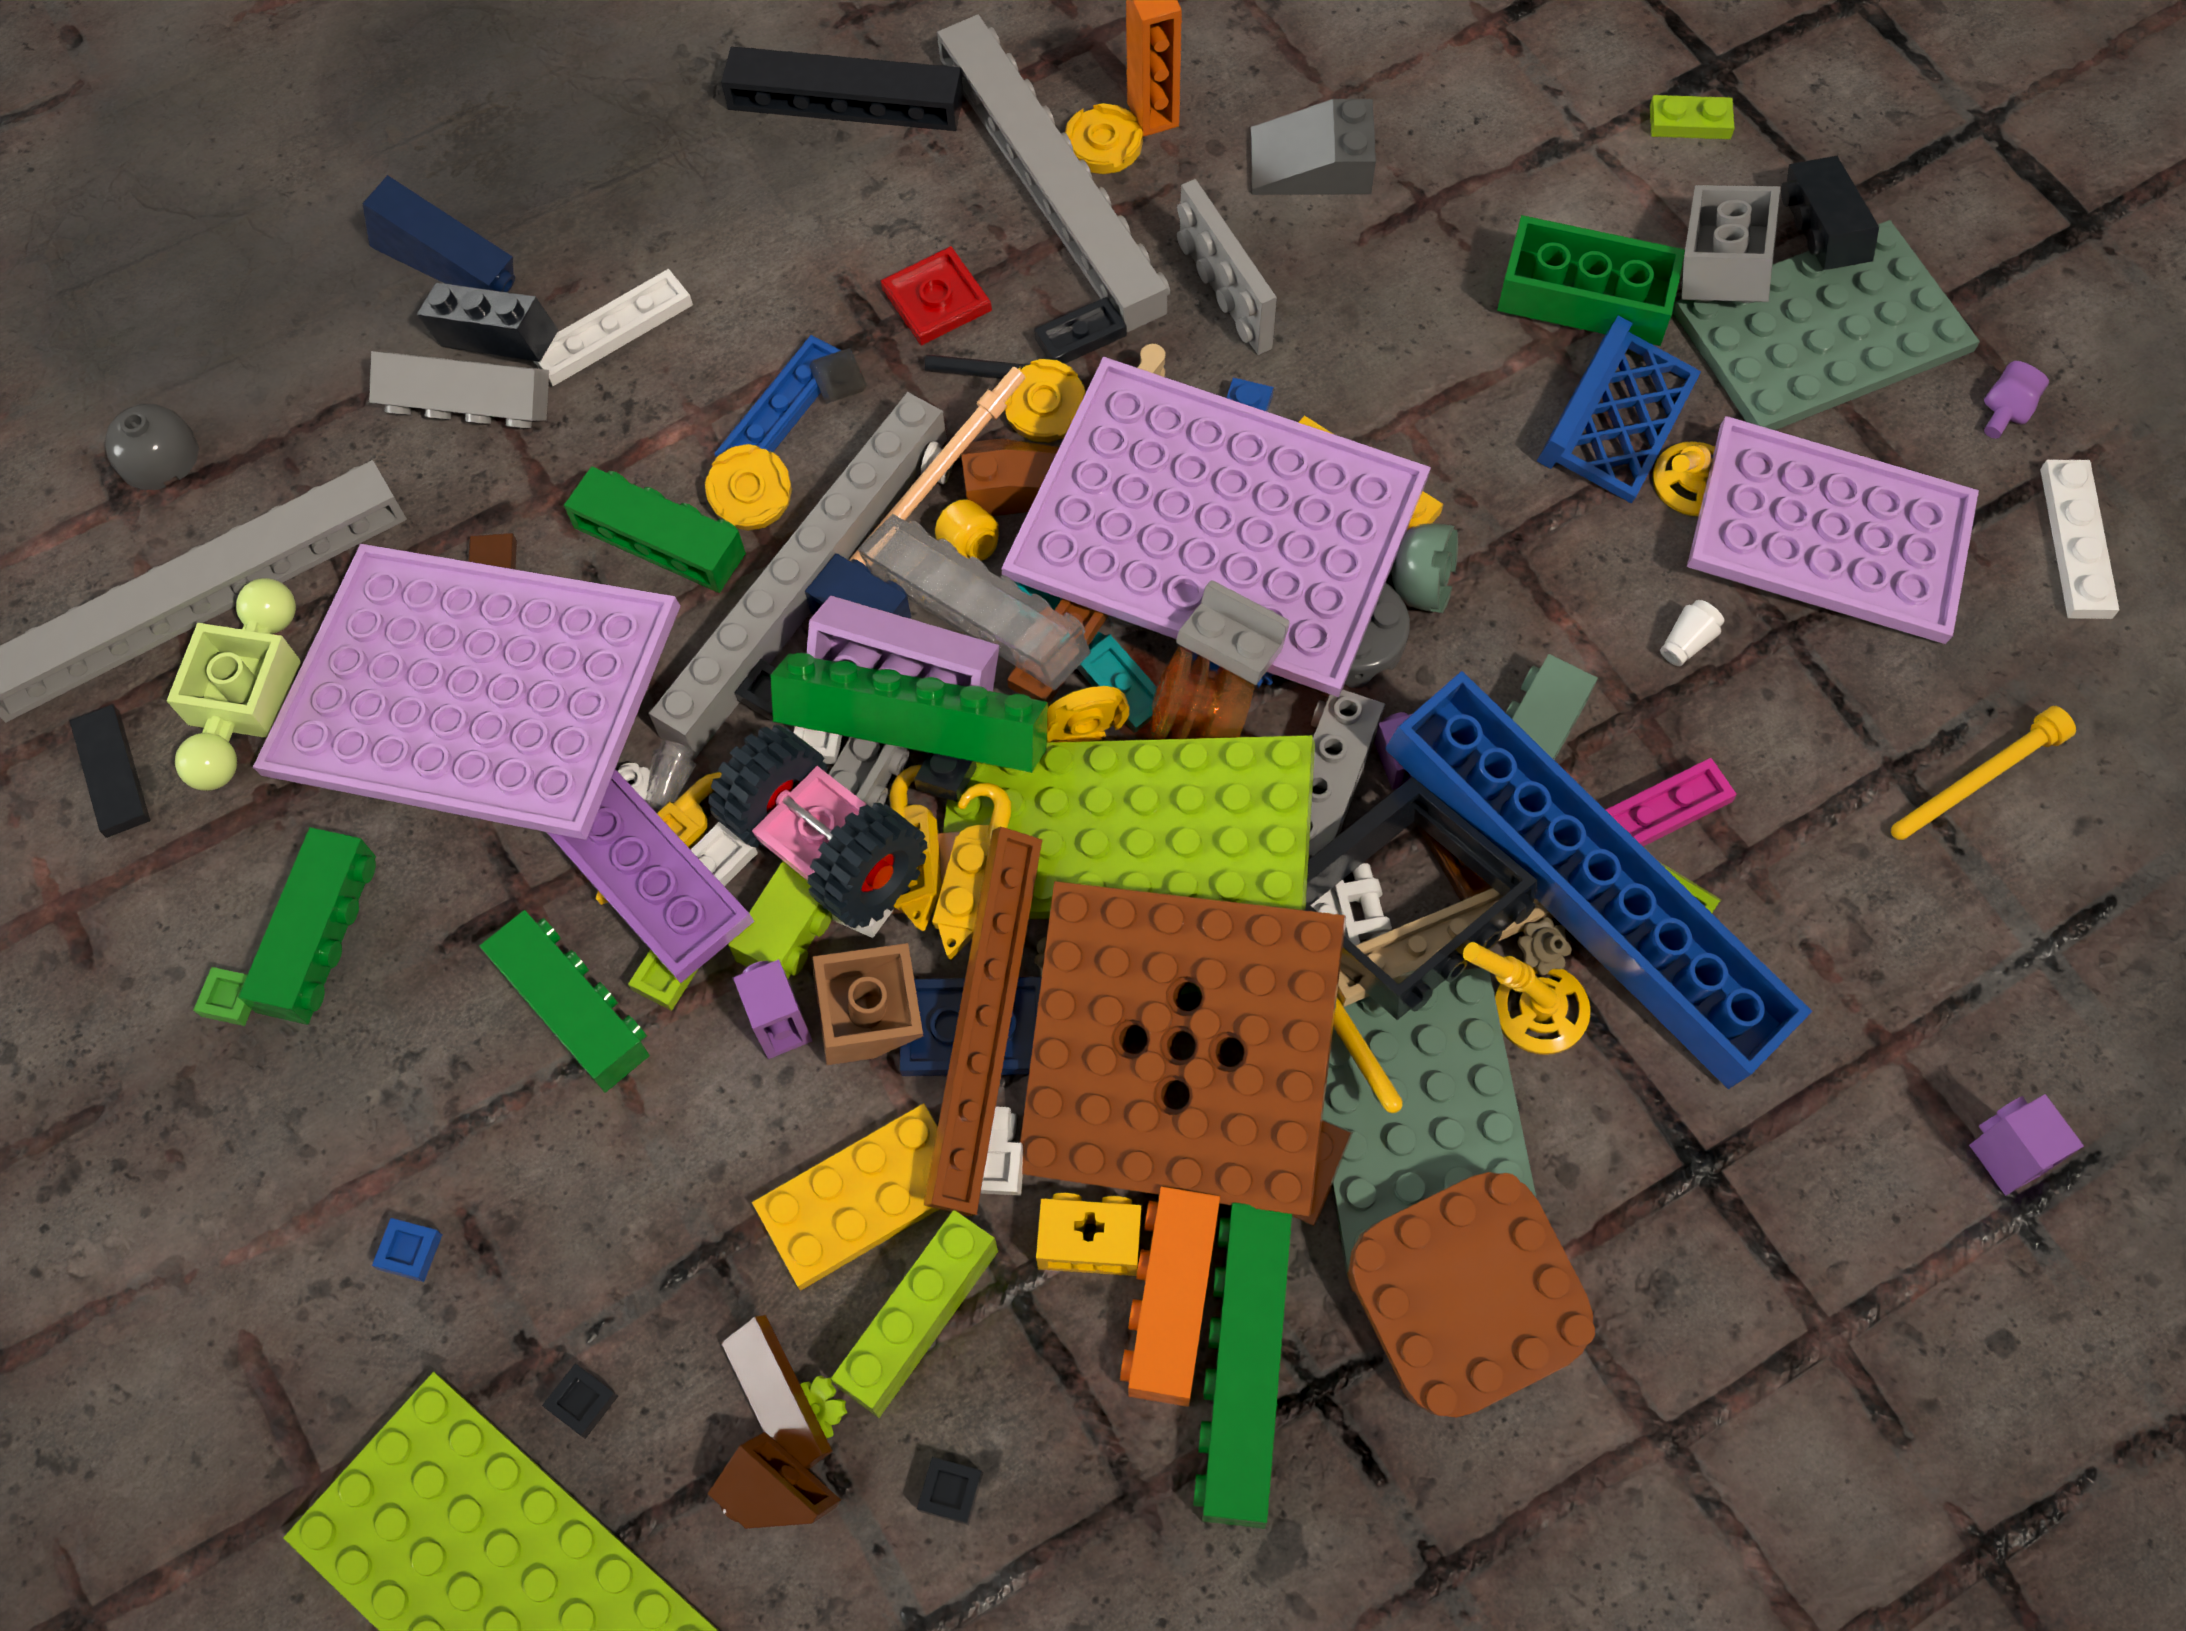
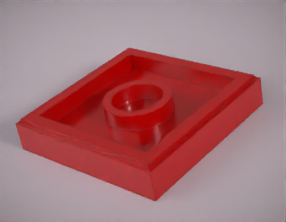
[880,246,992,346]

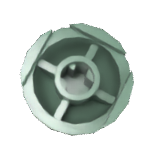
[1389,523,1458,613]

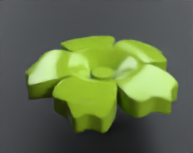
[800,1375,847,1438]

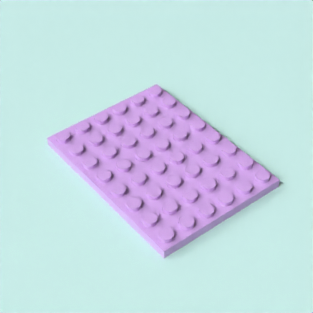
[1001,357,1431,697]
[253,544,680,840]

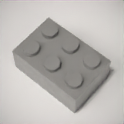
[1682,185,1780,303]

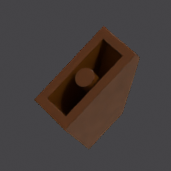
[708,1432,841,1529]

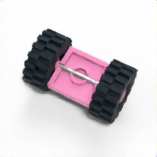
[709,725,927,928]

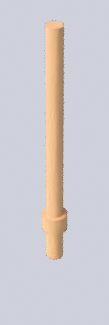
[849,367,1026,566]

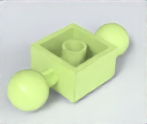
[167,578,301,791]

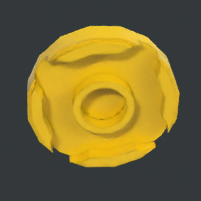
[1065,103,1143,174]
[1004,359,1086,443]
[705,444,792,531]
[1047,686,1130,743]

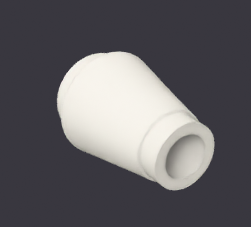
[1660,600,1724,667]

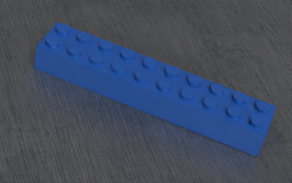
[1385,671,1812,1089]

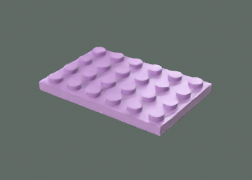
[1687,416,1979,644]

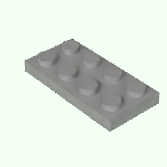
[1177,179,1277,355]

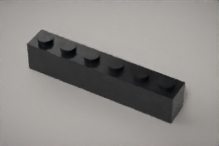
[721,46,964,131]

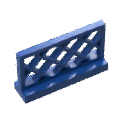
[1537,315,1701,503]

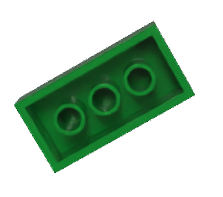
[1497,215,1685,346]

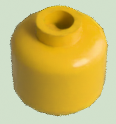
[935,499,999,564]

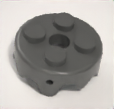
[1345,583,1410,689]

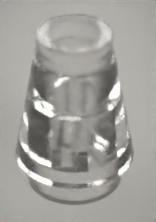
[645,740,697,809]

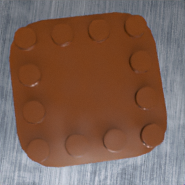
[1347,1172,1595,1418]

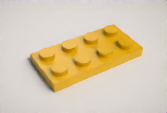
[752,1103,939,1291]

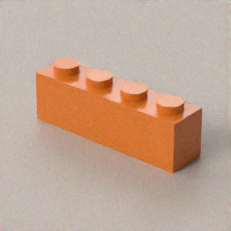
[1126,0,1182,137]
[1120,1187,1220,1407]

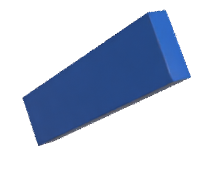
[714,335,846,458]

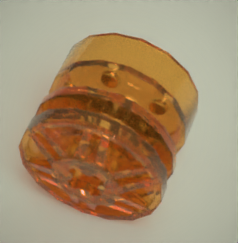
[1150,646,1254,740]

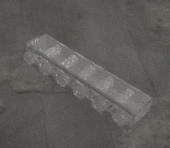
[858,514,1091,690]

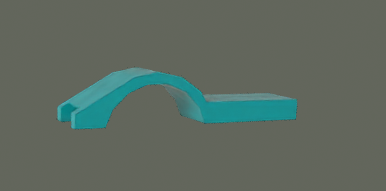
[1005,579,1170,733]

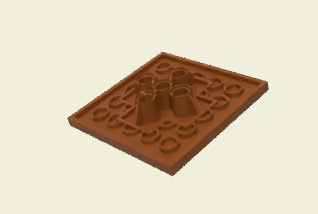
[1020,881,1346,1216]

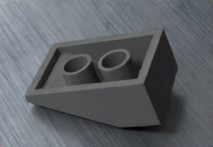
[1251,99,1376,195]

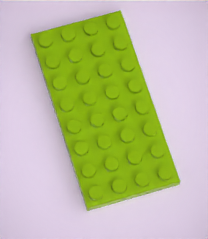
[932,735,1315,919]
[283,1372,720,1631]

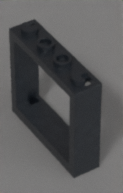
[1305,777,1537,1020]

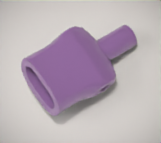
[1984,361,2049,439]

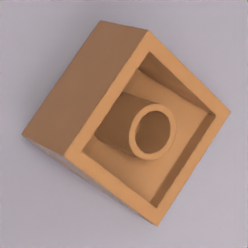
[813,943,923,1066]

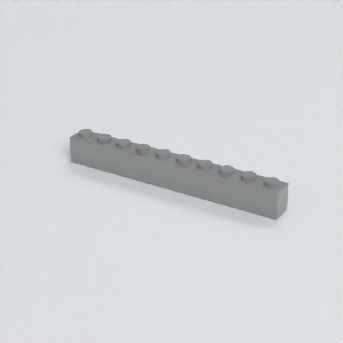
[937,14,1170,332]
[649,392,947,759]
[0,460,407,723]

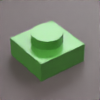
[193,967,252,1026]

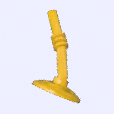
[1652,441,1715,517]
[1463,942,1590,1055]

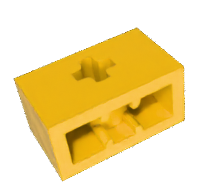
[1036,1193,1141,1276]

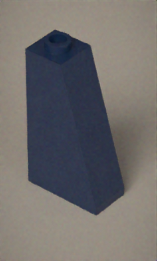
[362,175,515,293]

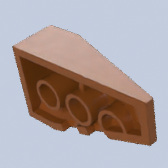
[961,438,1059,516]

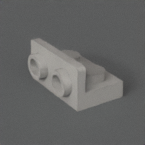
[1176,580,1290,685]
[829,737,909,808]

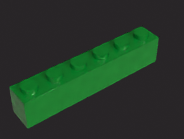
[771,653,1048,773]
[1193,1203,1292,1529]

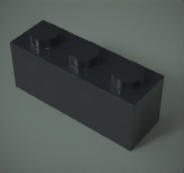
[1781,156,1879,270]
[417,283,558,362]

